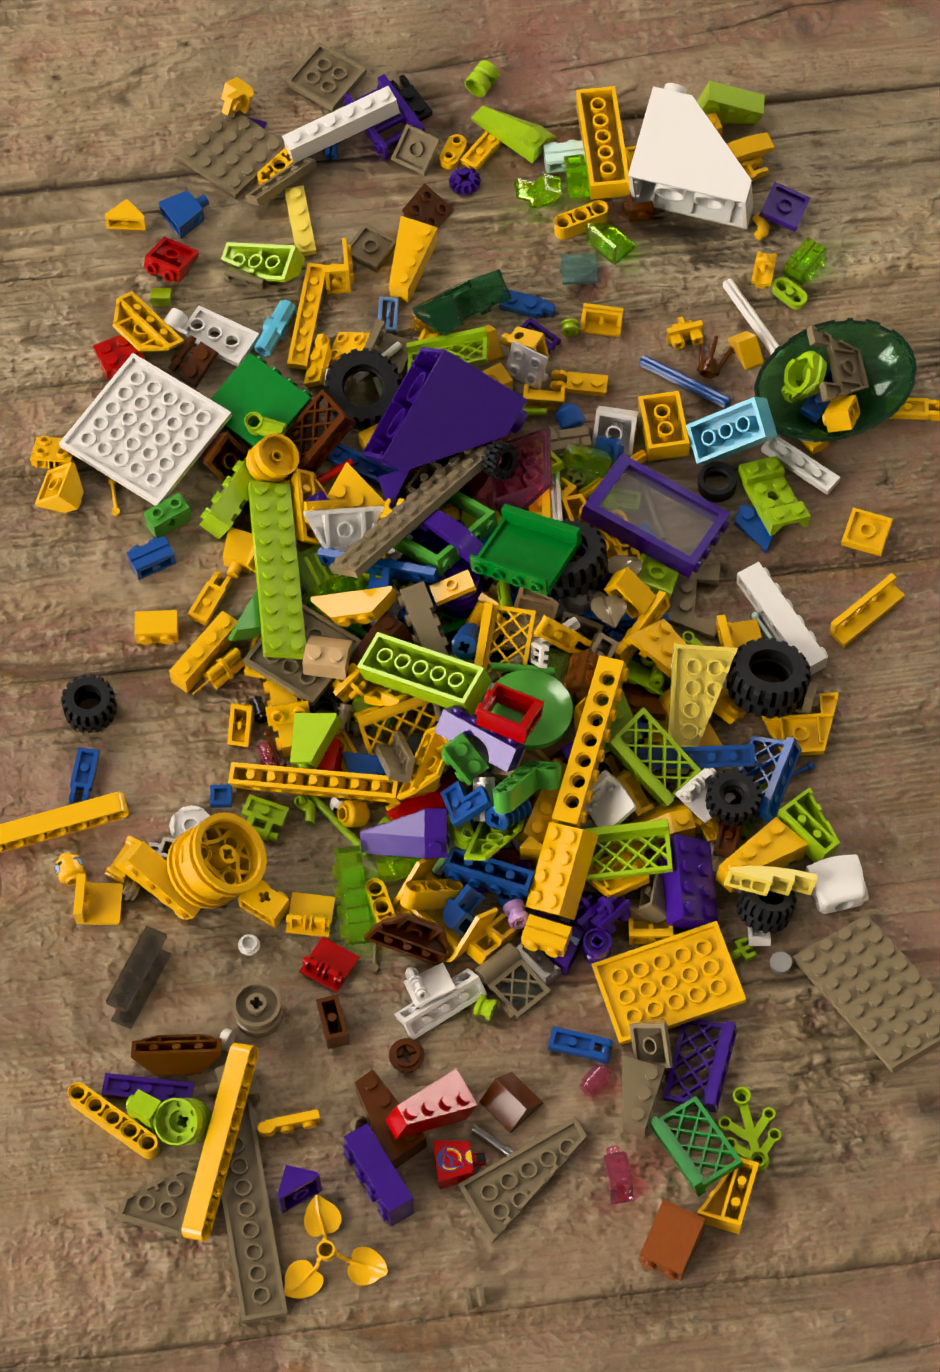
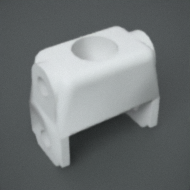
[805,854,869,914]

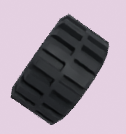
[61,674,117,733]
[736,890,797,934]

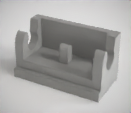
[516,944,562,986]

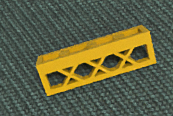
[829,573,905,648]

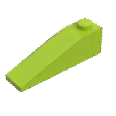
[471,106,556,164]
[221,242,305,282]
[464,819,525,861]

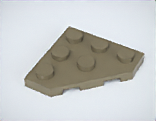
[117,1167,197,1239]

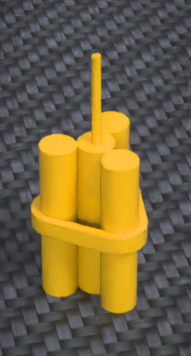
[192,647,245,695]

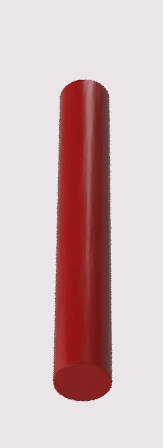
[316,458,354,485]

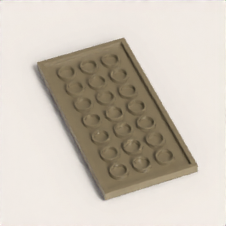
[793,914,940,1074]

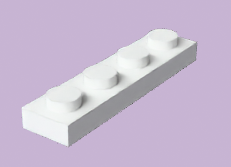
[761,436,840,495]

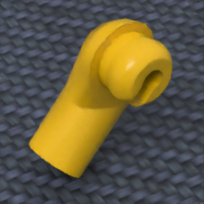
[752,213,770,241]

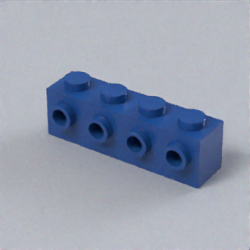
[444,846,535,901]

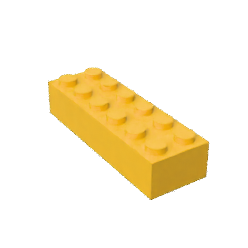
[576,86,630,200]

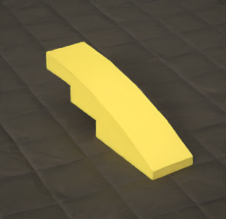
[724,866,817,896]

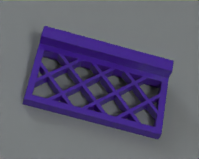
[663,1019,737,1113]

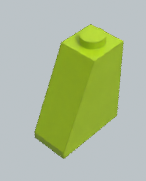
[290,713,342,769]

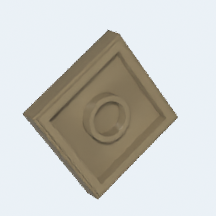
[391,124,443,176]
[348,224,396,273]

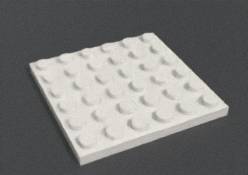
[59,353,232,505]

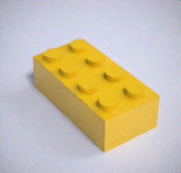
[525,822,599,920]

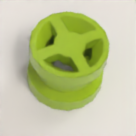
[473,994,498,1021]

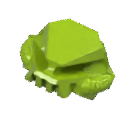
[781,351,827,403]

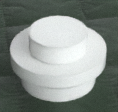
[238,934,260,956]

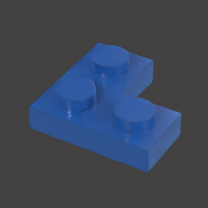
[441,781,493,828]

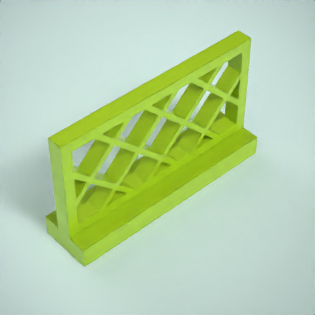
[406,326,490,372]
[605,707,702,807]
[583,819,673,882]

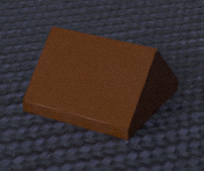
[479,1072,543,1133]

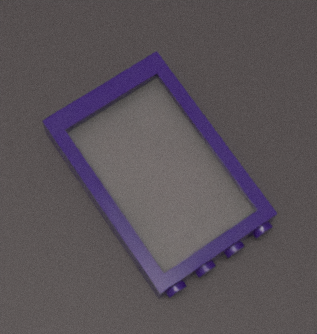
[580,454,730,578]

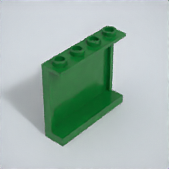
[210,353,312,448]
[469,504,582,596]

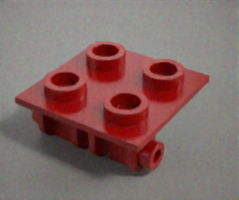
[299,937,360,993]

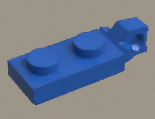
[499,289,556,319]

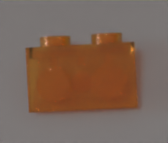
[563,649,599,695]

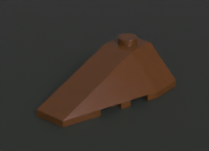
[343,612,414,684]

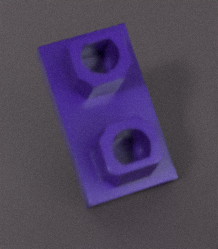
[569,894,608,933]
[589,896,632,935]

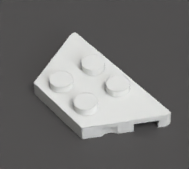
[303,505,384,551]

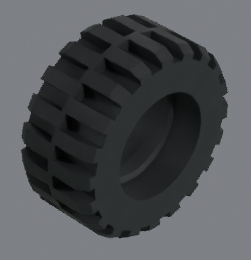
[324,348,402,430]
[548,518,608,599]
[726,638,811,719]

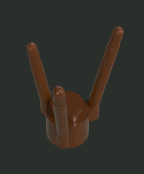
[697,335,733,379]

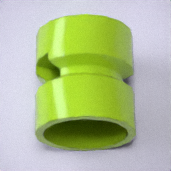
[464,60,500,98]

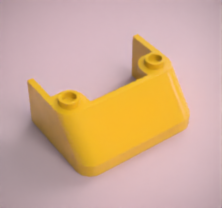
[392,858,499,962]

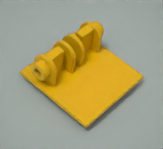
[329,332,370,365]
[30,436,74,469]
[285,892,335,938]

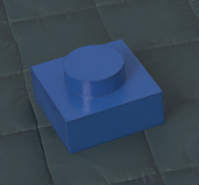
[210,784,232,808]

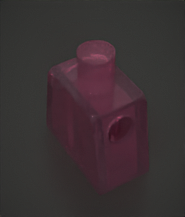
[604,1145,633,1205]

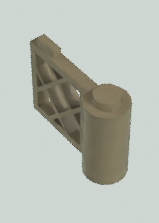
[474,943,551,1020]

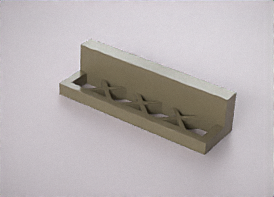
[375,730,416,783]

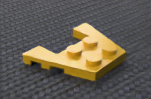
[761,692,839,756]
[588,822,650,899]

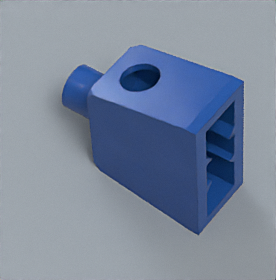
[159,191,209,238]

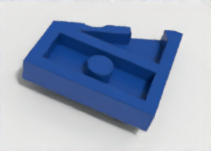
[734,504,774,553]
[342,751,387,776]

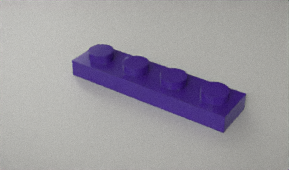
[101,1073,195,1102]

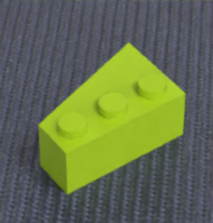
[696,80,765,125]
[777,787,840,863]

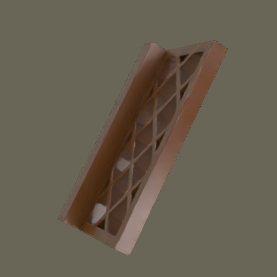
[285,389,357,478]

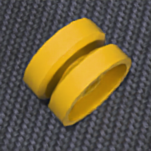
[246,433,299,483]

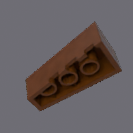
[355,1070,427,1169]

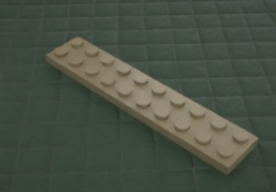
[329,446,489,578]
[207,1098,288,1324]

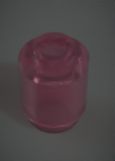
[579,1064,612,1098]

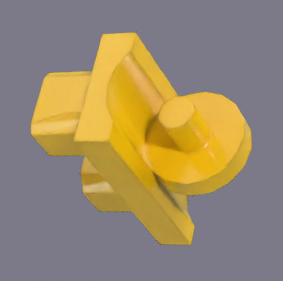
[751,251,777,289]
[666,316,703,350]
[332,663,368,704]

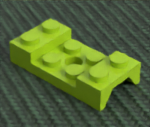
[737,456,810,536]

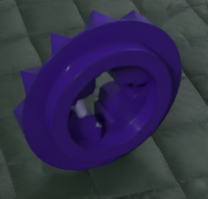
[449,166,481,195]

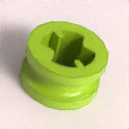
[561,318,579,337]

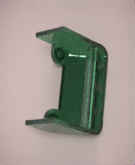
[412,269,512,336]

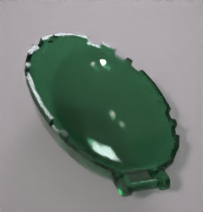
[747,318,917,442]

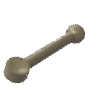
[370,943,379,973]

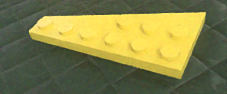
[666,644,738,774]

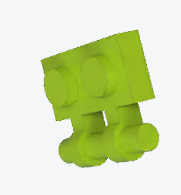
[241,794,290,842]

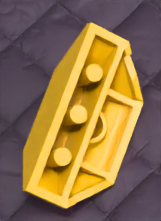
[113,291,184,352]
[290,468,328,545]
[311,586,398,627]
[397,726,449,800]

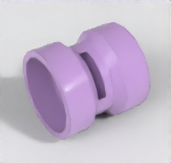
[503,899,529,930]

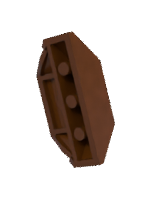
[364,913,451,965]
[131,1034,222,1076]

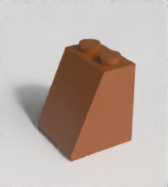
[639,1199,706,1281]

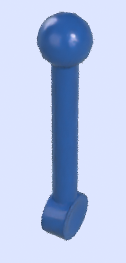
[791,762,815,777]

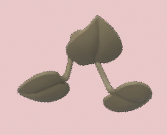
[586,555,642,629]

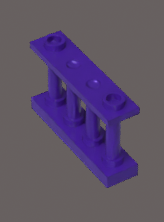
[343,74,425,160]

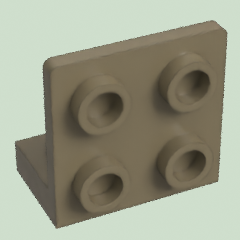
[362,319,414,375]

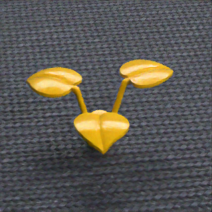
[284,1195,388,1299]

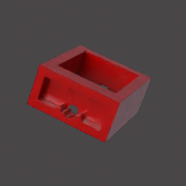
[475,683,544,744]

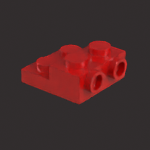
[144,236,199,283]
[93,335,144,381]

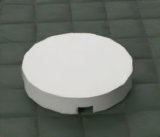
[169,805,210,839]

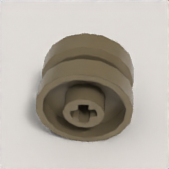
[232,981,283,1038]

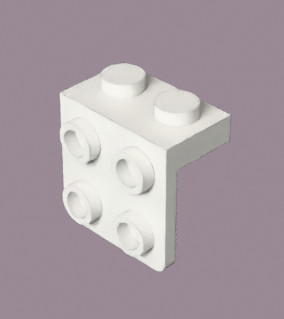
[575,770,636,827]

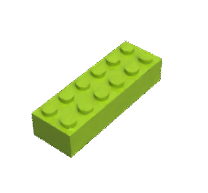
[357,632,492,716]

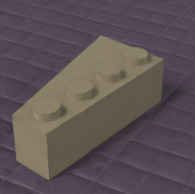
[396,581,453,657]

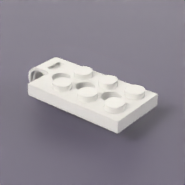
[163,305,260,367]

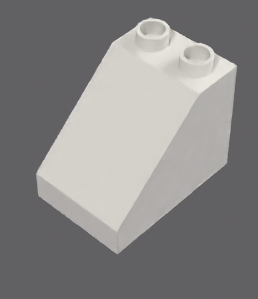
[628,83,753,229]

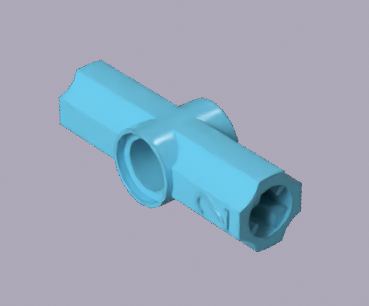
[254,299,296,357]

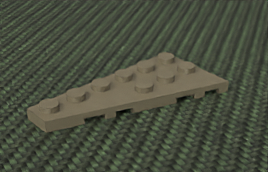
[458,1117,587,1243]

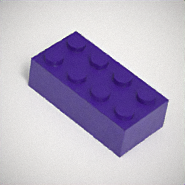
[660,834,718,930]
[342,1124,415,1226]

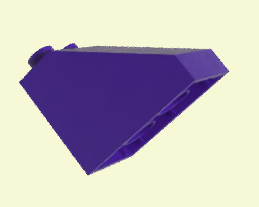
[361,347,528,471]

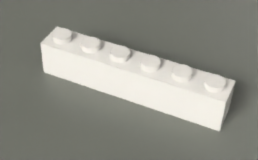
[282,86,400,163]
[736,562,828,675]

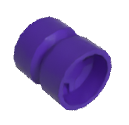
[583,928,612,965]

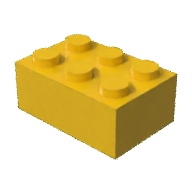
[638,391,690,461]

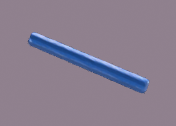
[639,355,730,408]

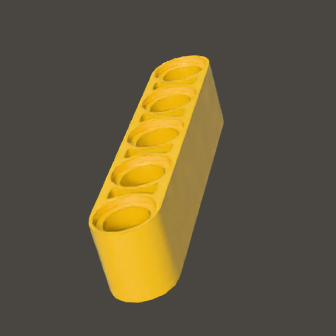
[67,1082,160,1159]

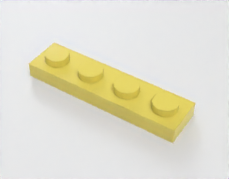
[284,185,317,256]

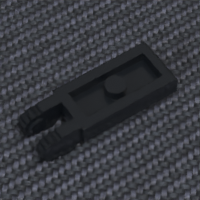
[390,75,433,121]

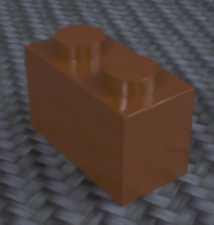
[316,994,350,1050]

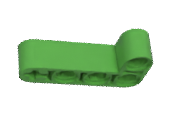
[492,761,563,814]

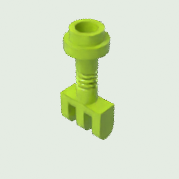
[729,937,758,963]

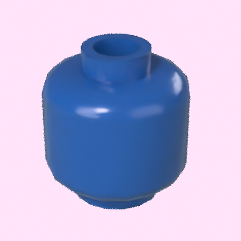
[555,402,585,430]

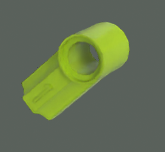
[244,412,287,437]

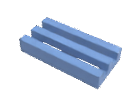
[378,297,400,335]

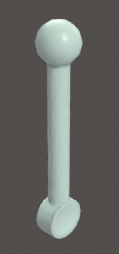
[751,612,778,641]

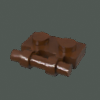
[168,335,219,387]

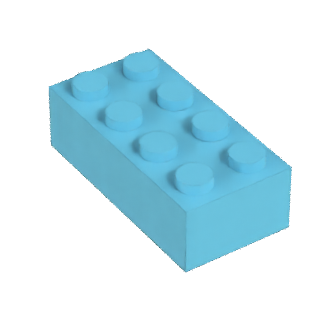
[686,397,778,464]

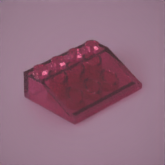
[492,427,552,517]

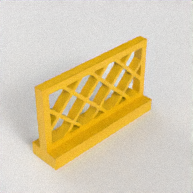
[474,602,537,679]
[354,696,438,755]

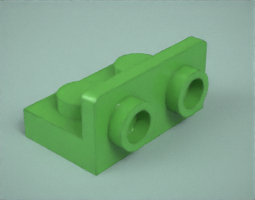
[441,732,490,786]

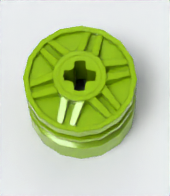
[153,1098,211,1145]

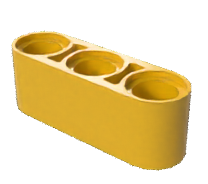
[554,200,608,240]
[365,878,395,924]
[400,879,464,910]

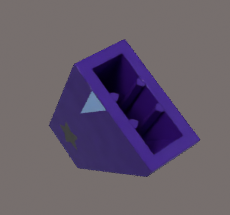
[534,910,585,976]

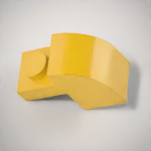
[221,77,254,116]

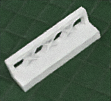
[394,968,487,1040]

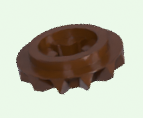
[389,1038,425,1073]

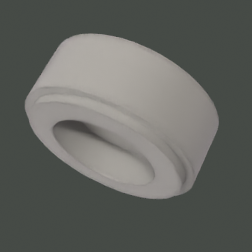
[769,952,792,975]

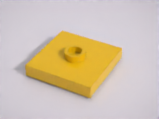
[841,507,893,557]

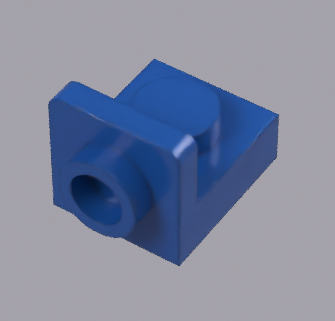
[594,436,624,463]

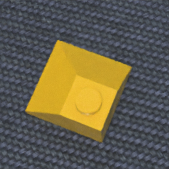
[35,462,84,513]

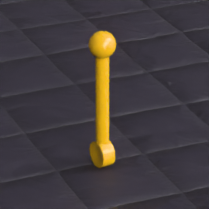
[108,478,121,517]

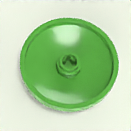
[491,670,573,750]

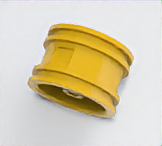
[167,812,267,909]

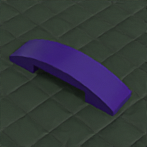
[418,510,484,563]

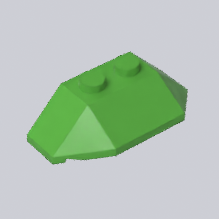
[228,590,261,642]

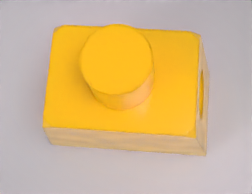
[500,327,549,358]
[223,527,253,579]

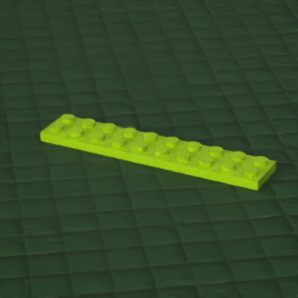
[248,481,306,659]

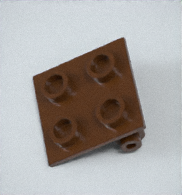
[401,183,454,228]

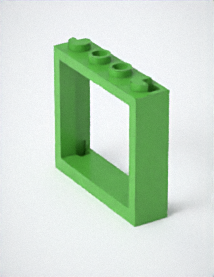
[393,491,498,576]

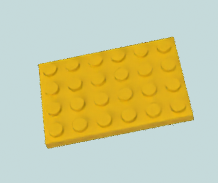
[591,921,747,1046]

